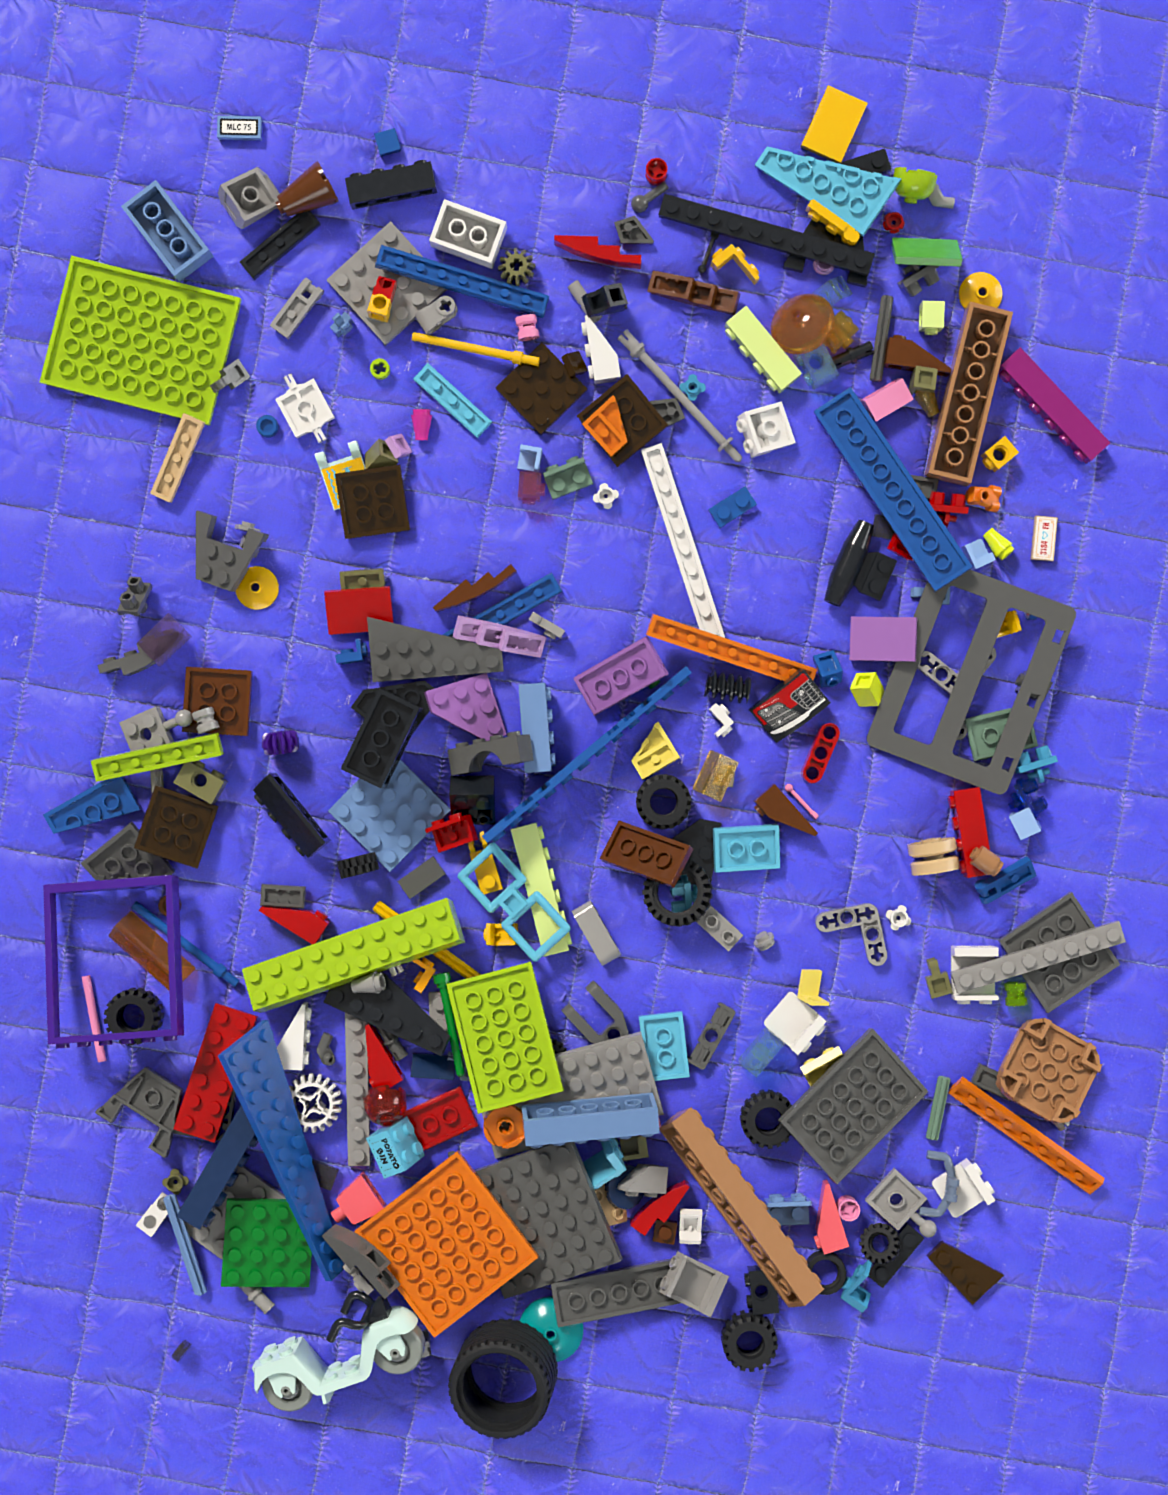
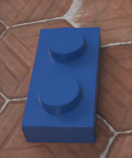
[708,486,757,529]

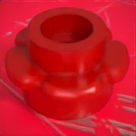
[883,212,905,234]

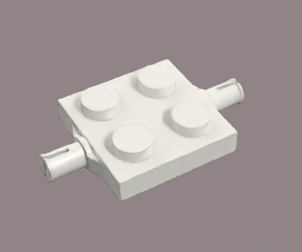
[275,374,335,443]

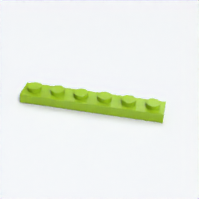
[91,733,224,782]

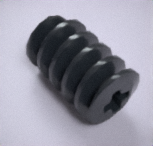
[704,670,751,703]

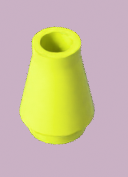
[983,528,1014,561]

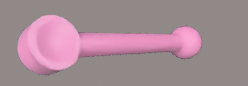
[785,784,819,820]

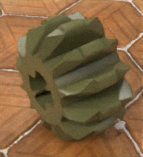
[498,248,535,286]

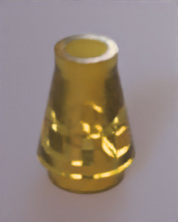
[914,390,940,418]

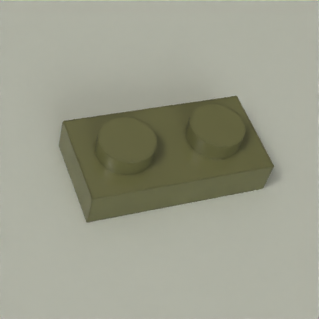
[339,568,385,589]

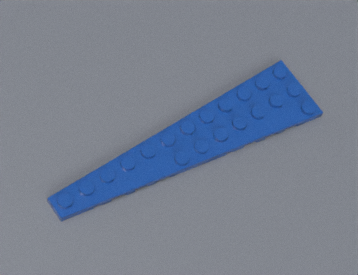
[482,666,692,843]
[218,1020,344,1281]

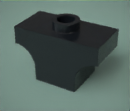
[581,283,628,318]

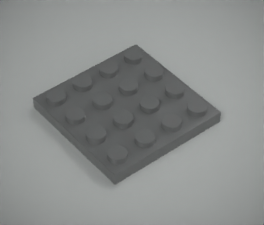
[998,892,1120,1013]

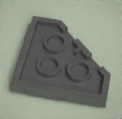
[81,822,175,880]

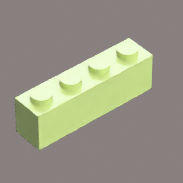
[724,306,802,394]

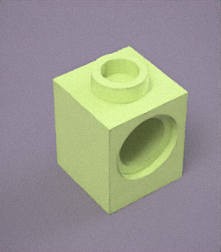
[919,301,945,335]

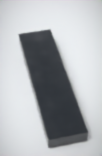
[240,211,321,280]

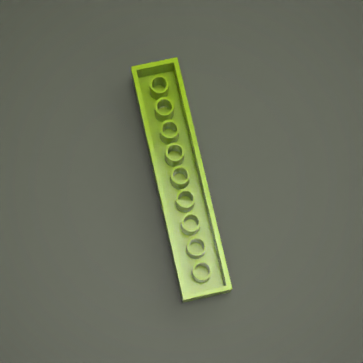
[242,898,465,1013]

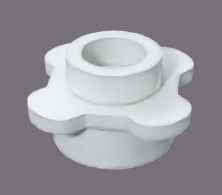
[593,483,619,509]
[886,905,911,930]

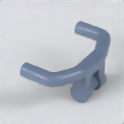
[918,1150,960,1217]

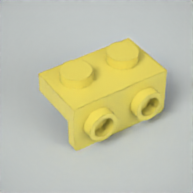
[800,1046,843,1087]

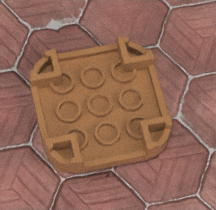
[996,1018,1102,1123]

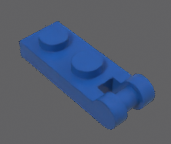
[974,856,1037,904]

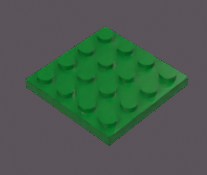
[221,1198,312,1287]

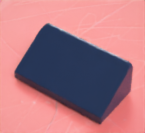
[410,1053,455,1080]

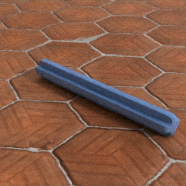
[164,1194,207,1296]

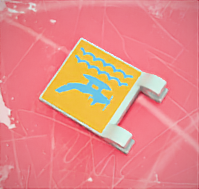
[315,441,365,511]

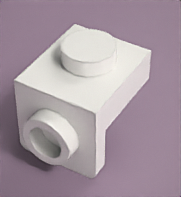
[708,703,734,737]
[679,1209,702,1245]

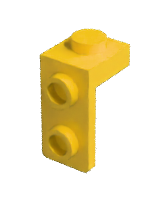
[710,244,760,285]

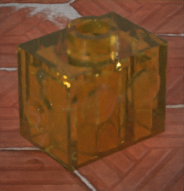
[816,310,859,354]

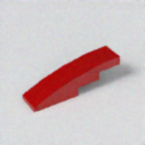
[554,235,642,269]

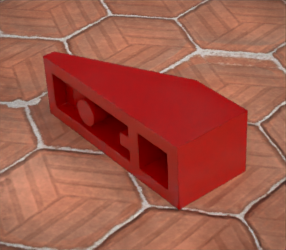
[259,906,331,944]
[365,1023,405,1094]

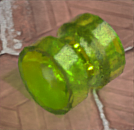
[1004,982,1028,1006]

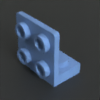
[764,1193,812,1225]

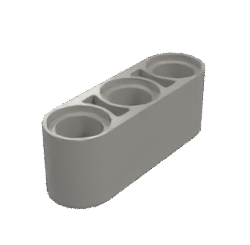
[572,900,621,966]

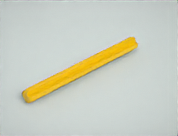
[373,901,481,979]

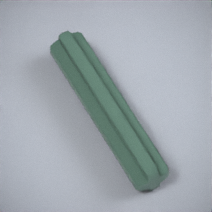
[926,1076,950,1140]

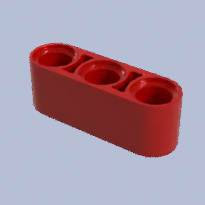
[801,723,840,783]

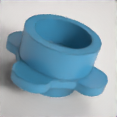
[679,374,706,401]

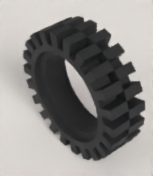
[642,859,713,927]

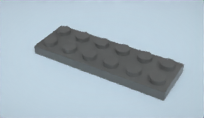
[551,1258,681,1327]

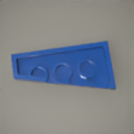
[43,776,142,834]

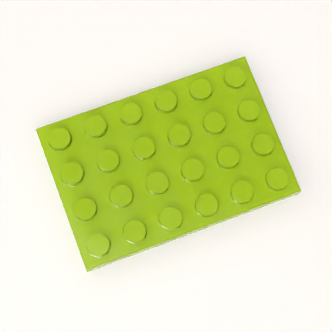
[446,962,564,1114]

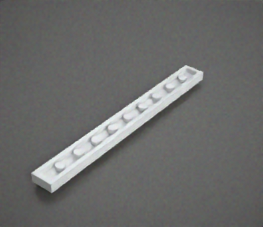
[641,443,725,658]

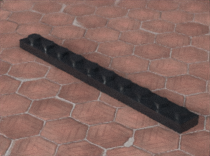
[658,194,875,277]

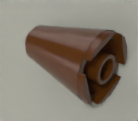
[275,161,339,216]

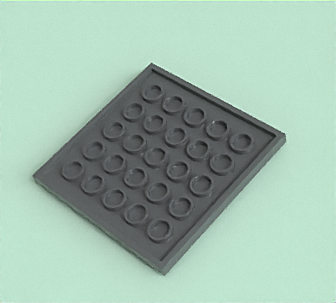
[474,1142,623,1299]

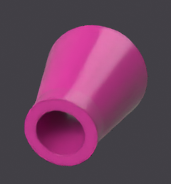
[411,409,432,440]

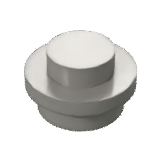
[754,931,775,951]

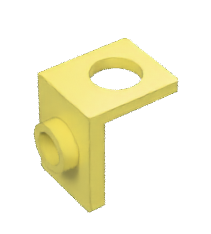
[797,969,829,1006]

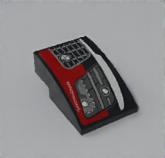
[748,668,831,743]

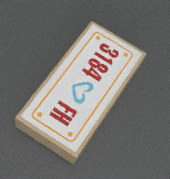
[1030,516,1058,562]

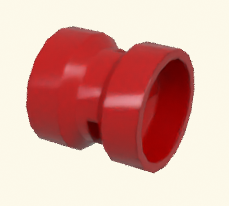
[645,158,668,186]

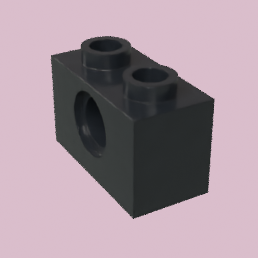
[744,1265,779,1315]

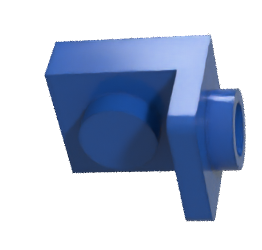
[335,638,368,665]
[813,650,843,688]

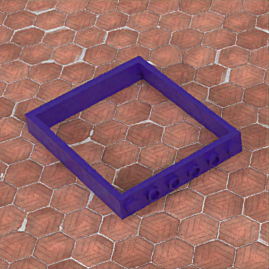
[43,875,184,1049]

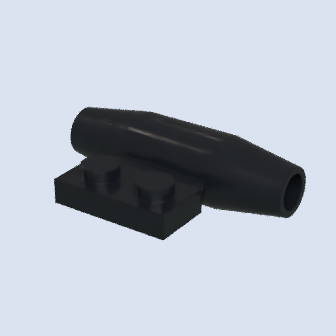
[824,520,897,607]

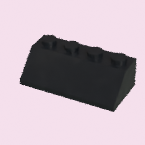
[253,773,331,858]

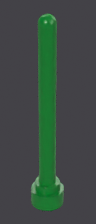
[433,972,465,1077]

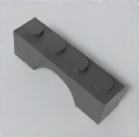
[447,731,534,776]

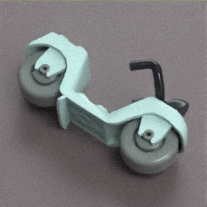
[252,1290,425,1412]

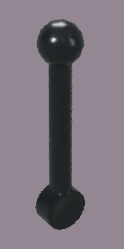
[698,232,719,274]

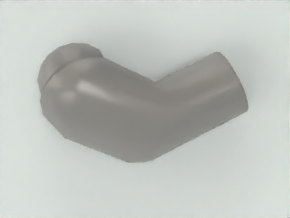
[928,183,955,209]

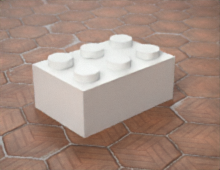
[429,199,507,269]

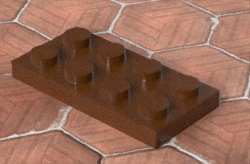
[599,821,693,888]

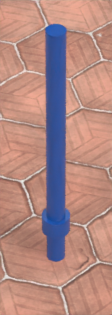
[131,901,240,987]

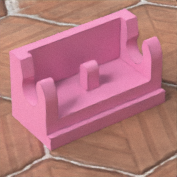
[860,378,914,422]

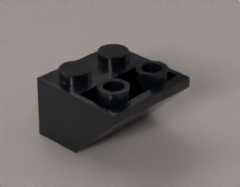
[449,775,495,825]

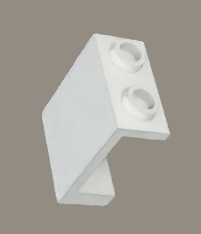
[951,946,999,1004]

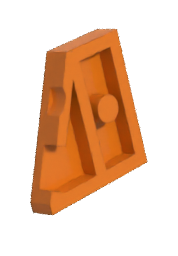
[582,395,628,457]

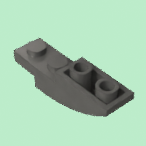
[97,629,184,676]
[322,1224,400,1299]

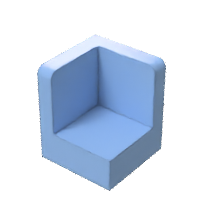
[517,444,543,473]
[961,539,996,570]
[1009,807,1042,840]

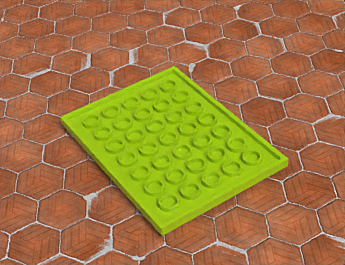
[40,255,242,426]

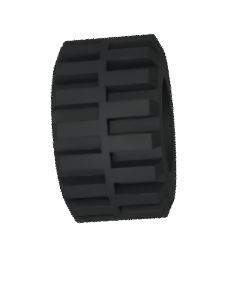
[636,774,691,829]
[104,988,164,1045]
[740,1089,792,1149]
[721,1310,778,1372]

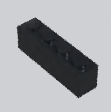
[345,160,437,210]

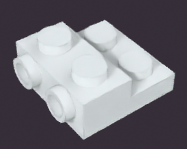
[736,402,796,458]

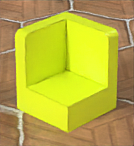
[850,672,884,707]

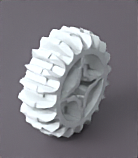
[289,1073,342,1133]

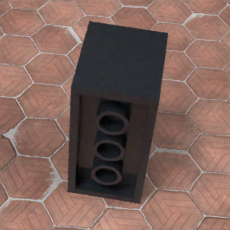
[341,688,424,788]

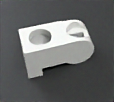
[136,1192,168,1237]

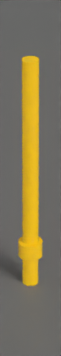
[412,332,540,366]

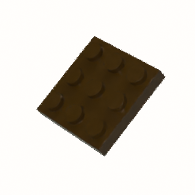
[495,342,588,435]
[577,374,669,467]
[335,465,410,539]
[133,785,219,869]

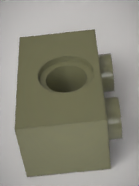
[173,760,228,804]

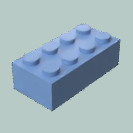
[121,180,214,283]
[519,683,556,773]

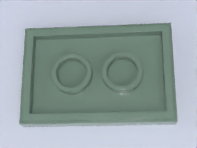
[964,704,1038,761]

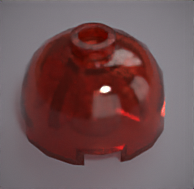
[363,1085,407,1127]

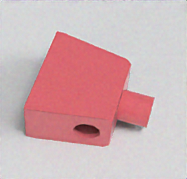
[331,1171,387,1225]

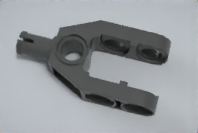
[561,980,629,1044]

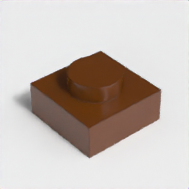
[652,1218,678,1245]

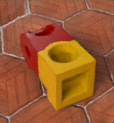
[367,276,397,323]

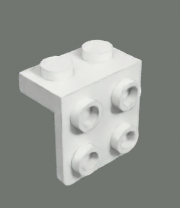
[764,992,826,1055]
[932,1158,995,1218]

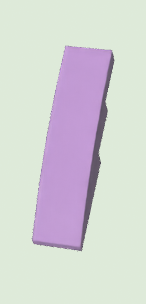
[453,615,546,658]

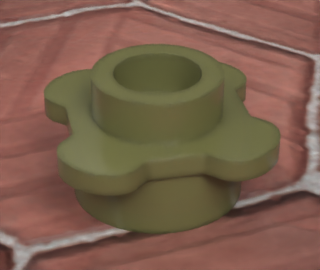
[162,1168,189,1195]

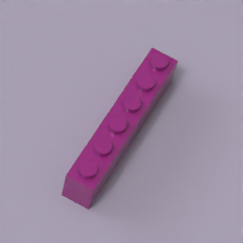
[998,347,1110,464]

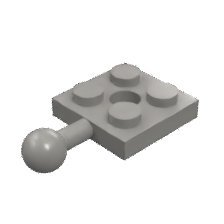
[119,706,193,751]
[865,1168,937,1238]

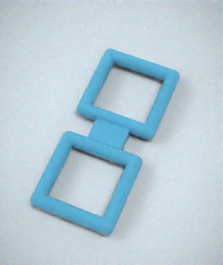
[458,843,571,962]

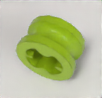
[370,358,390,380]

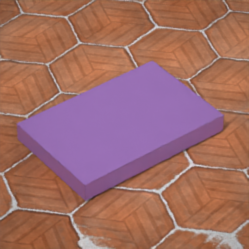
[849,617,918,662]

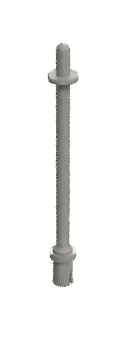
[618,329,742,462]

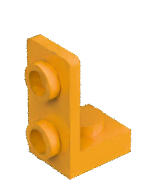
[413,957,436,993]

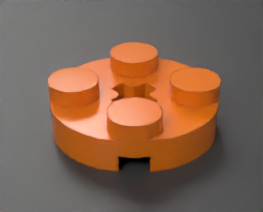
[483,1105,524,1149]

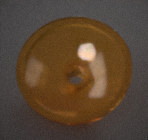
[771,294,835,354]

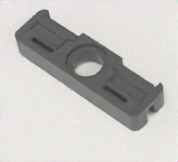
[688,1002,735,1070]

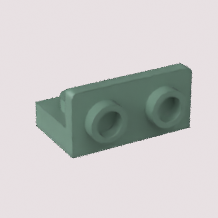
[543,456,593,500]

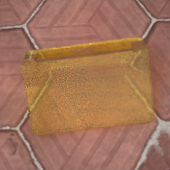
[693,750,739,802]

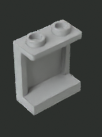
[659,1251,729,1317]

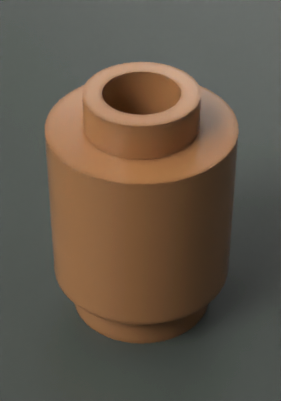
[969,846,1004,877]

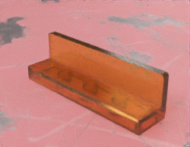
[108,911,195,990]

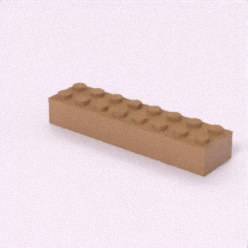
[924,302,1013,487]

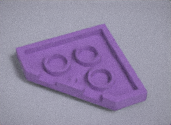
[424,673,507,741]

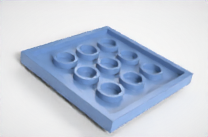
[328,759,451,872]

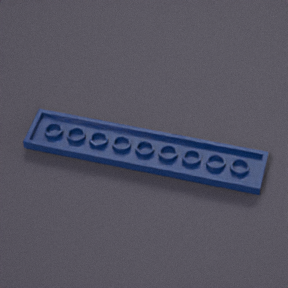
[814,387,973,592]

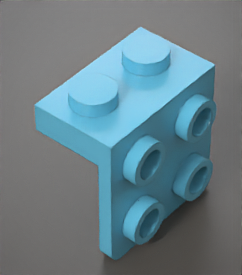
[583,1138,627,1190]

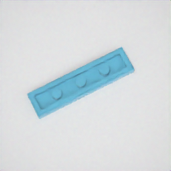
[413,363,492,439]

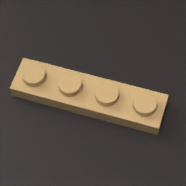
[150,413,206,503]

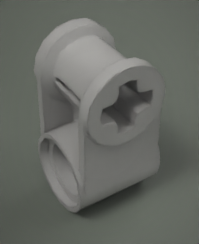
[415,296,458,335]

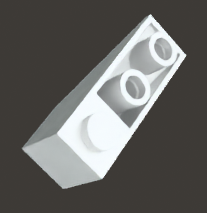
[581,315,621,384]
[277,1002,312,1070]

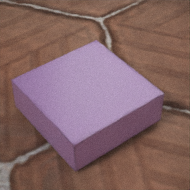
[385,434,412,459]

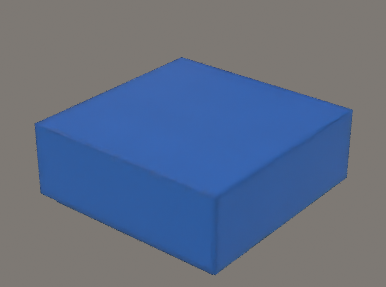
[374,128,401,157]

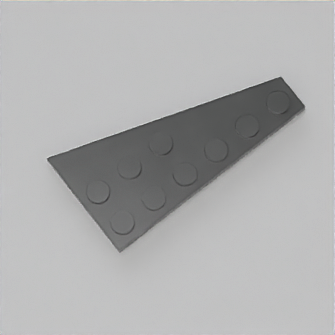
[367,617,504,682]

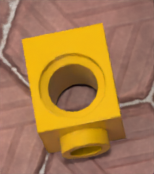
[981,436,1019,472]

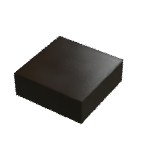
[561,351,588,377]

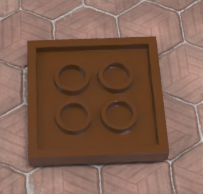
[182,667,253,736]

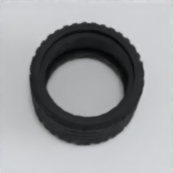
[448,1319,558,1439]

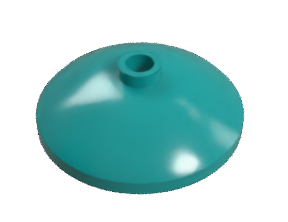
[519,1296,583,1362]

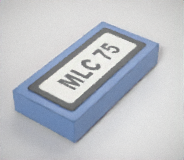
[217,116,262,141]

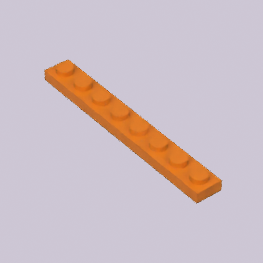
[646,614,817,681]
[948,1076,1105,1194]

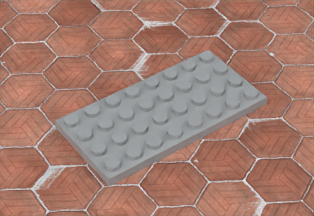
[482,1031,664,1159]

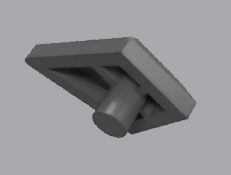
[614,216,654,244]
[650,398,685,426]

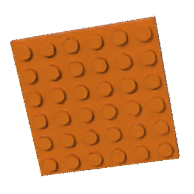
[354,1150,539,1338]

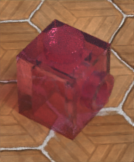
[518,471,546,505]

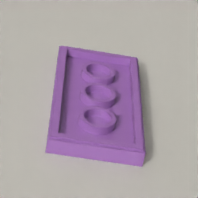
[573,636,669,716]

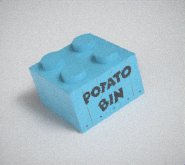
[366,1116,425,1179]

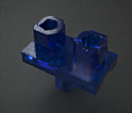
[1008,778,1048,819]

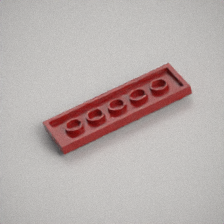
[173,1003,258,1143]

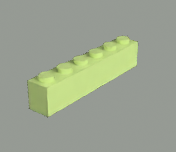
[511,822,572,957]

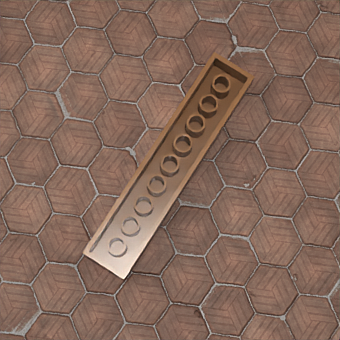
[659,1107,824,1308]

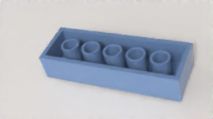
[521,1092,660,1148]

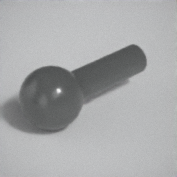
[631,181,669,213]

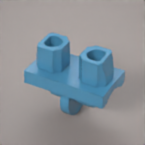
[1015,745,1058,784]

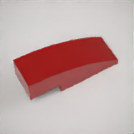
[630,1180,690,1236]

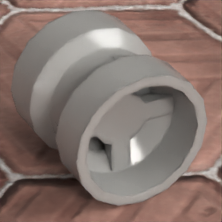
[192,707,220,734]

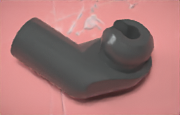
[316,1032,335,1066]

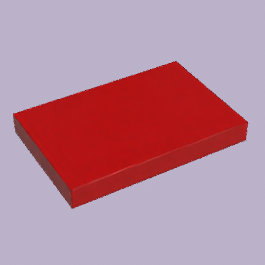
[324,586,394,635]
[401,1085,479,1151]

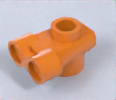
[965,485,1002,512]

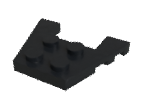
[783,219,867,287]

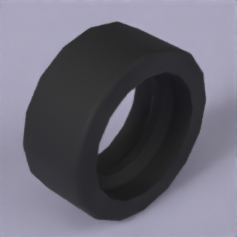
[807,1250,846,1295]

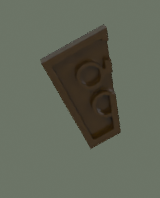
[927,1240,1004,1305]

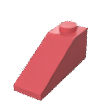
[813,1179,849,1255]

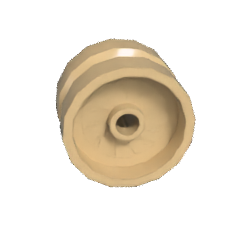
[907,837,960,876]

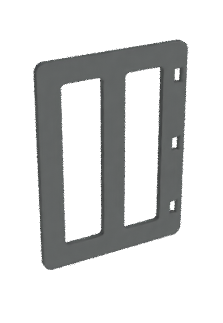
[867,570,1076,794]

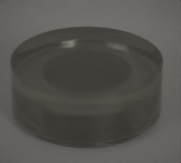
[172,1340,192,1363]

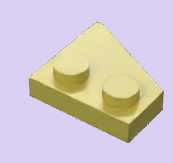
[631,722,680,780]

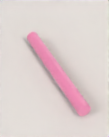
[81,975,107,1062]

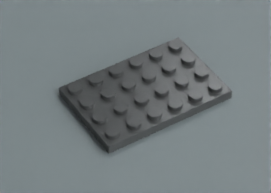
[778,1028,928,1184]

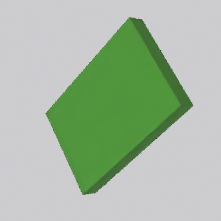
[891,237,962,267]

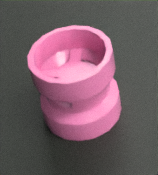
[515,314,540,341]
[836,1195,860,1221]

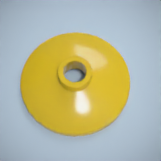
[959,272,1002,309]
[235,566,279,610]

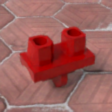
[929,491,969,528]

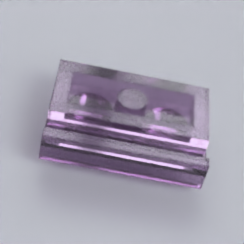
[137,613,192,667]

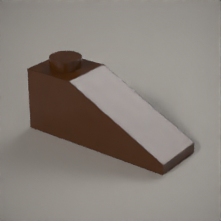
[884,335,952,377]
[753,784,818,836]

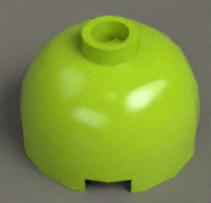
[893,167,938,204]

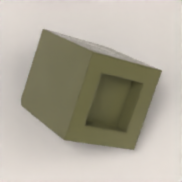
[909,366,938,395]
[365,439,398,469]
[620,1135,649,1161]

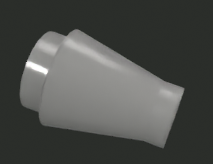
[351,971,386,993]

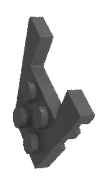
[196,510,269,592]
[95,1067,183,1158]

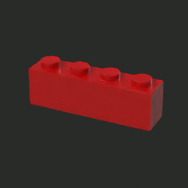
[948,787,990,878]

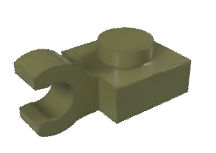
[925,957,953,999]

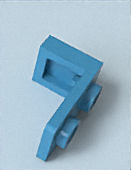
[841,1260,872,1313]

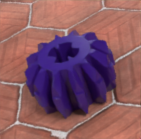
[262,730,299,755]

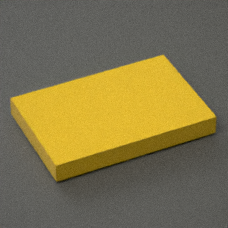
[801,85,868,163]

